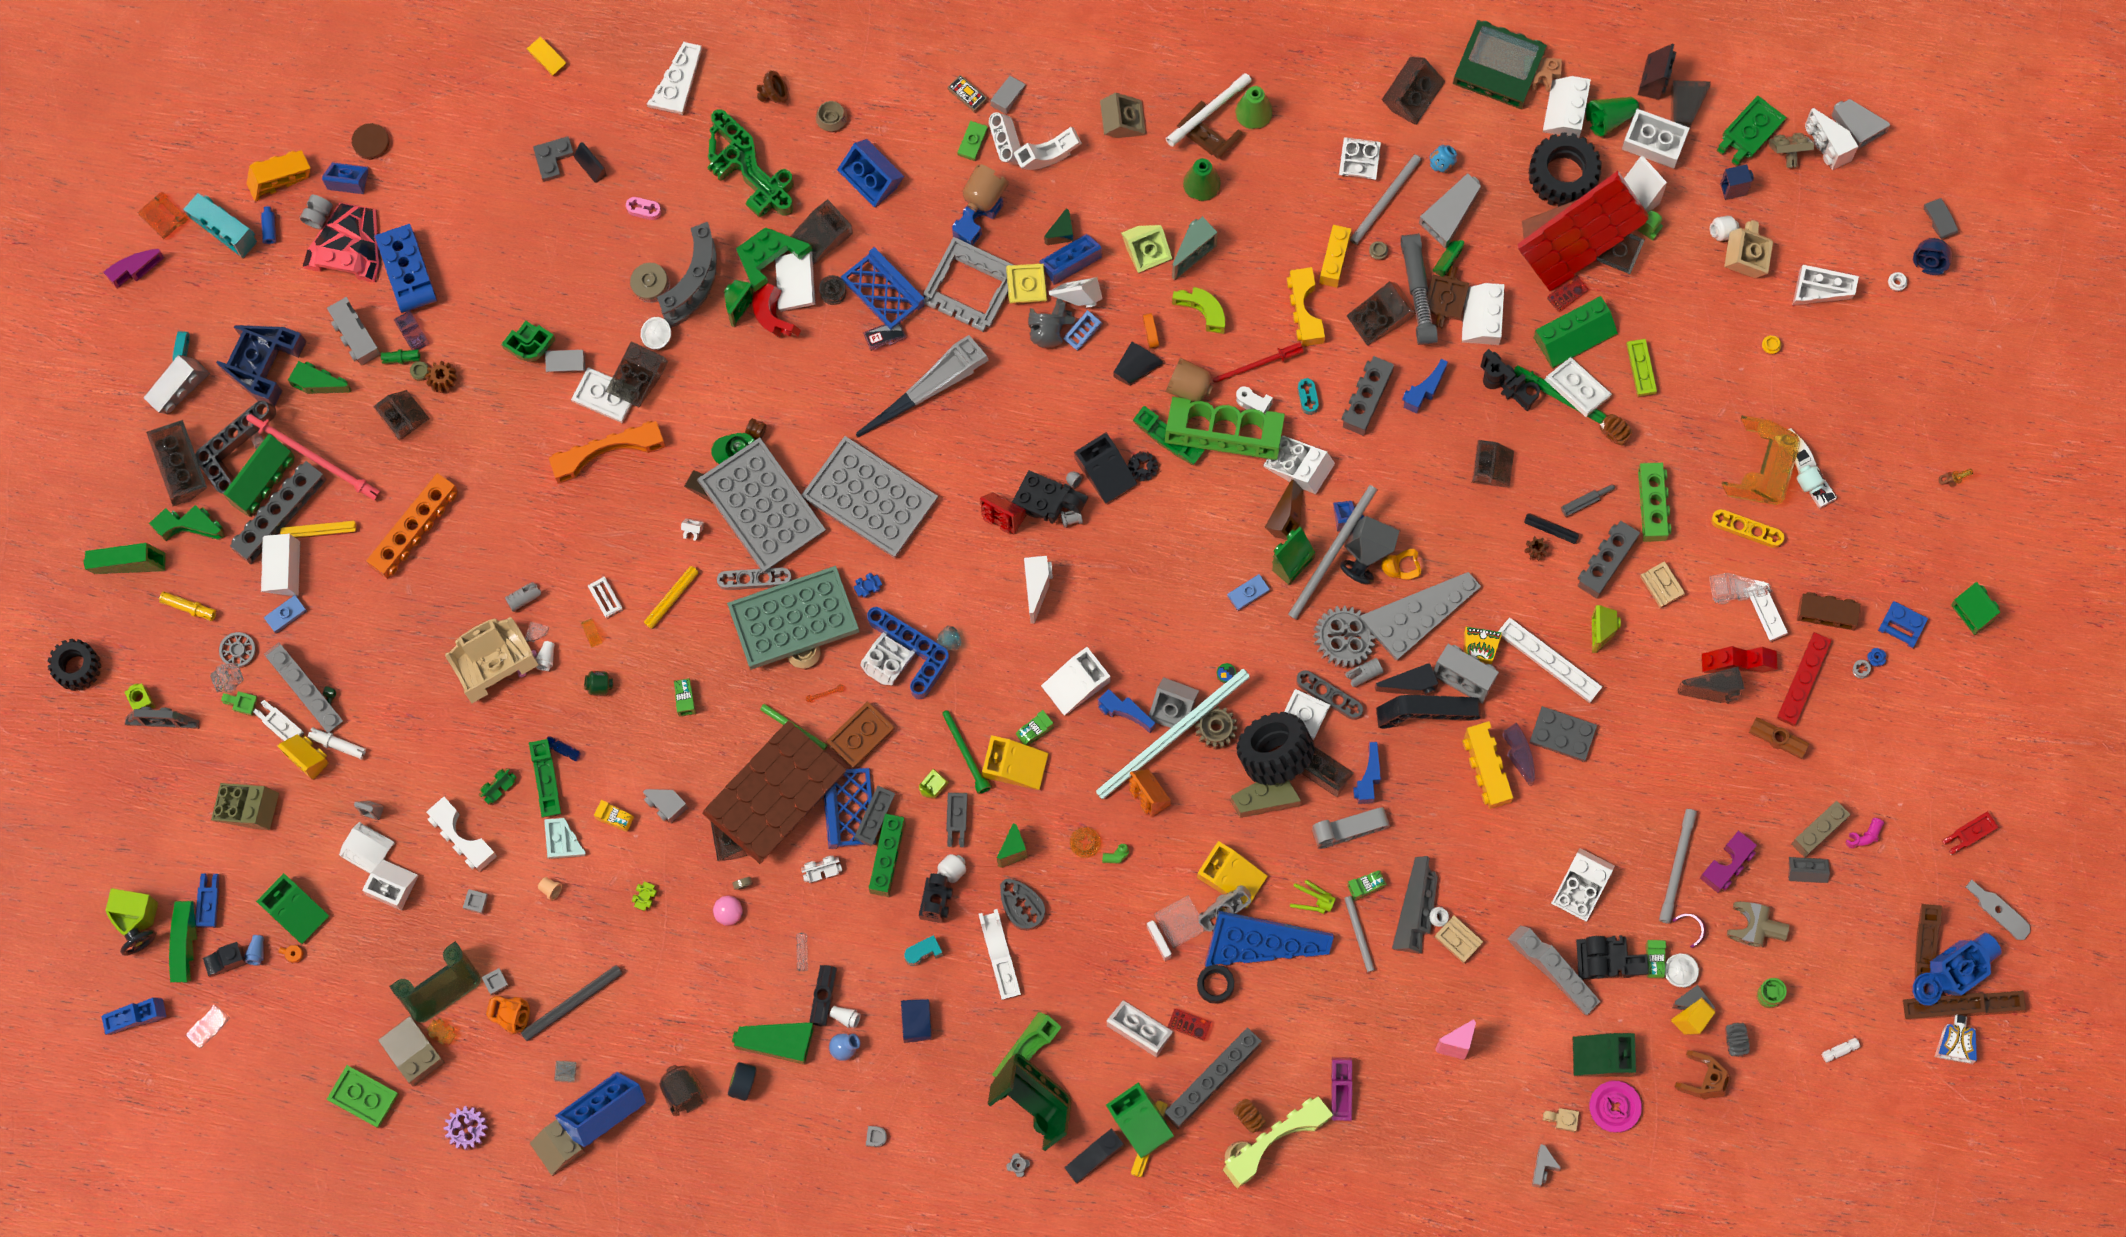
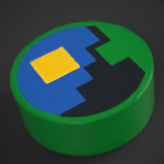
[1217,663,1236,683]

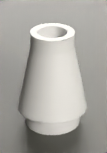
[535,641,555,671]
[830,1006,861,1028]

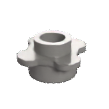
[1006,1153,1030,1177]

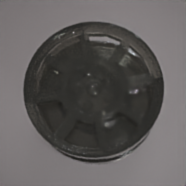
[819,275,846,305]

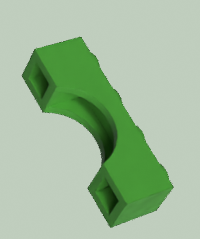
[992,1012,1061,1078]

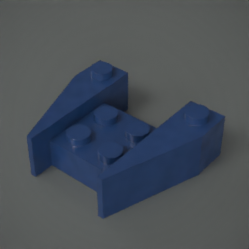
[216,325,307,407]

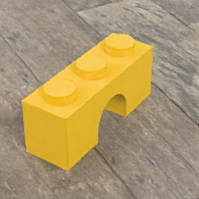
[1319,225,1351,288]

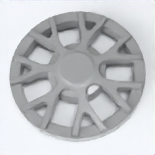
[219,632,256,668]

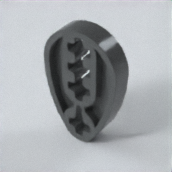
[1000,879,1045,930]

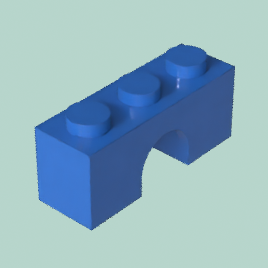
[952,197,1003,246]

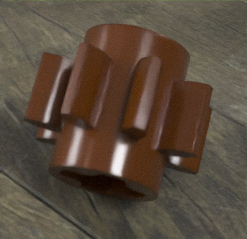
[1524,536,1549,561]

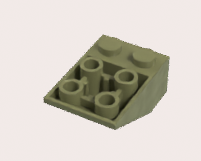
[211,783,279,830]

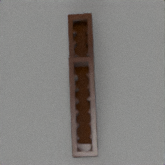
[1903,990,2026,1020]

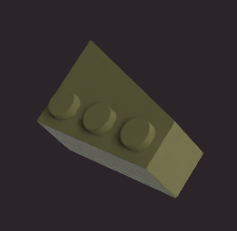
[1230,780,1301,818]

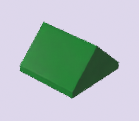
[997,823,1027,868]

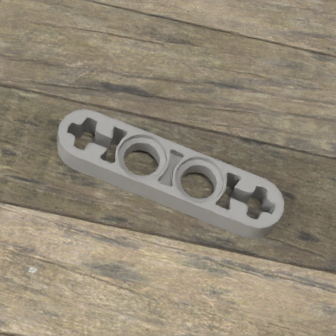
[717,568,792,590]

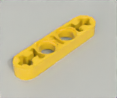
[1711,509,1784,548]

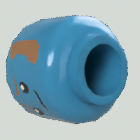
[1429,145,1457,173]

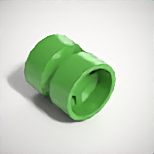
[1757,978,1787,1008]

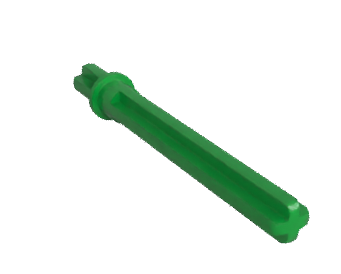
[1514,365,1606,424]

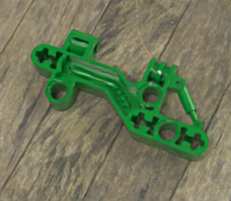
[708,109,794,218]

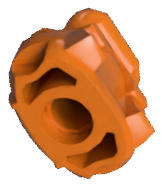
[486,996,530,1034]

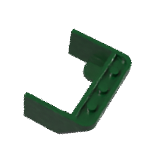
[988,1053,1071,1151]

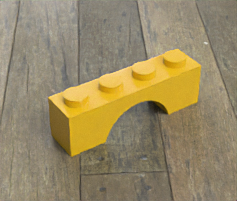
[1286,267,1325,347]

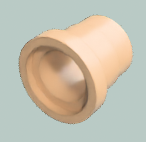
[538,877,562,901]

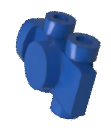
[853,573,883,598]

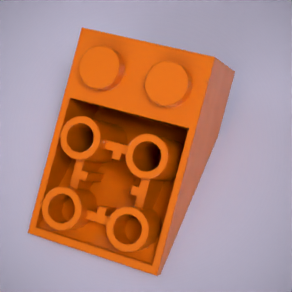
[1129,769,1171,818]

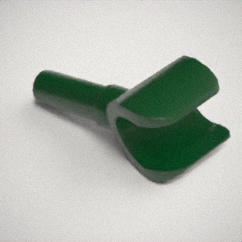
[323,686,336,705]

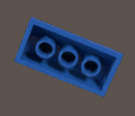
[555,1072,646,1147]

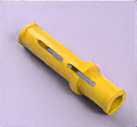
[159,591,216,621]

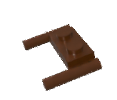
[1177,101,1243,159]

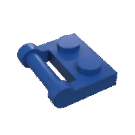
[1878,601,1928,648]

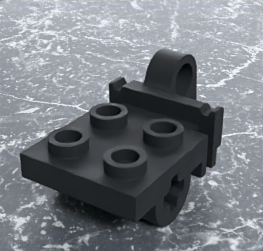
[1480,349,1540,411]
[1012,470,1088,524]
[1576,935,1649,980]

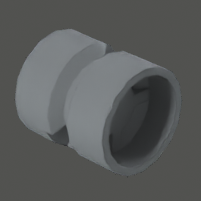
[300,195,333,229]

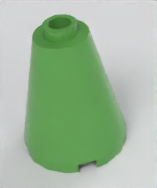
[1236,86,1273,129]

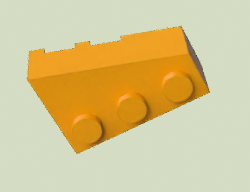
[246,150,311,202]

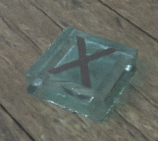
[554,1061,577,1083]

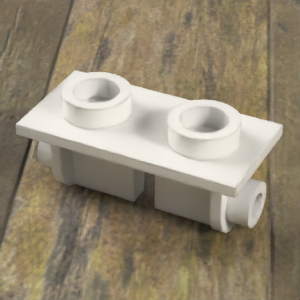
[801,855,842,883]

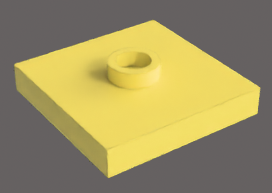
[1006,264,1047,304]

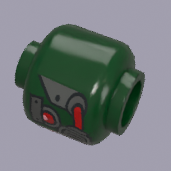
[584,671,613,696]

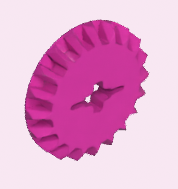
[1589,1081,1641,1133]

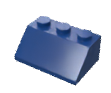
[837,139,904,207]

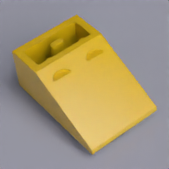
[982,735,1048,790]
[1197,841,1268,909]

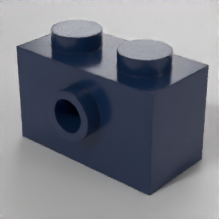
[1720,164,1754,200]

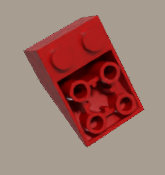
[980,492,1026,534]

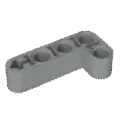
[1312,807,1390,849]

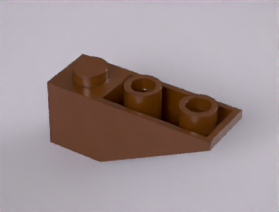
[1265,479,1303,540]

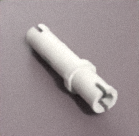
[308,727,366,760]

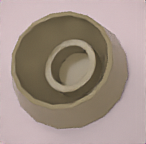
[815,101,848,131]

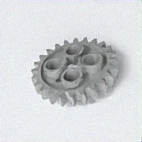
[1313,606,1376,668]

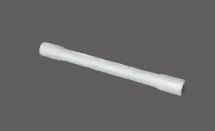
[1166,73,1252,147]

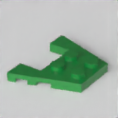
[736,227,812,292]

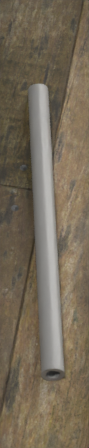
[1288,485,1378,620]

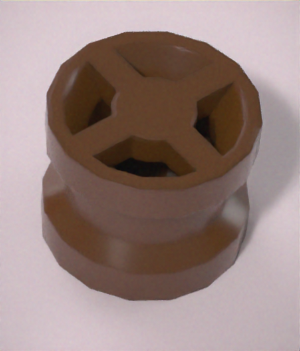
[745,418,767,440]

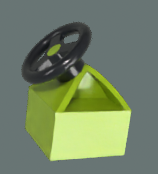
[105,888,158,956]

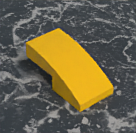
[527,37,566,76]

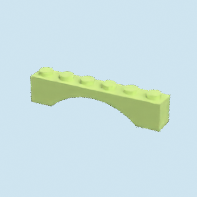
[1223,1097,1333,1189]

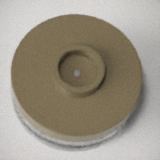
[630,263,670,303]

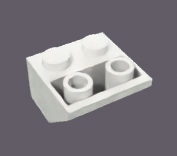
[362,860,418,910]

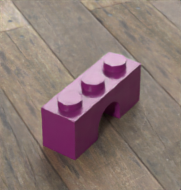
[1700,830,1757,893]

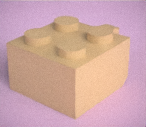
[1724,220,1773,278]

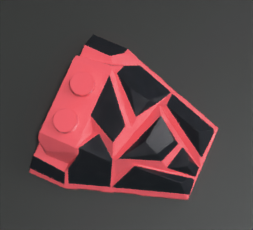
[303,202,380,282]

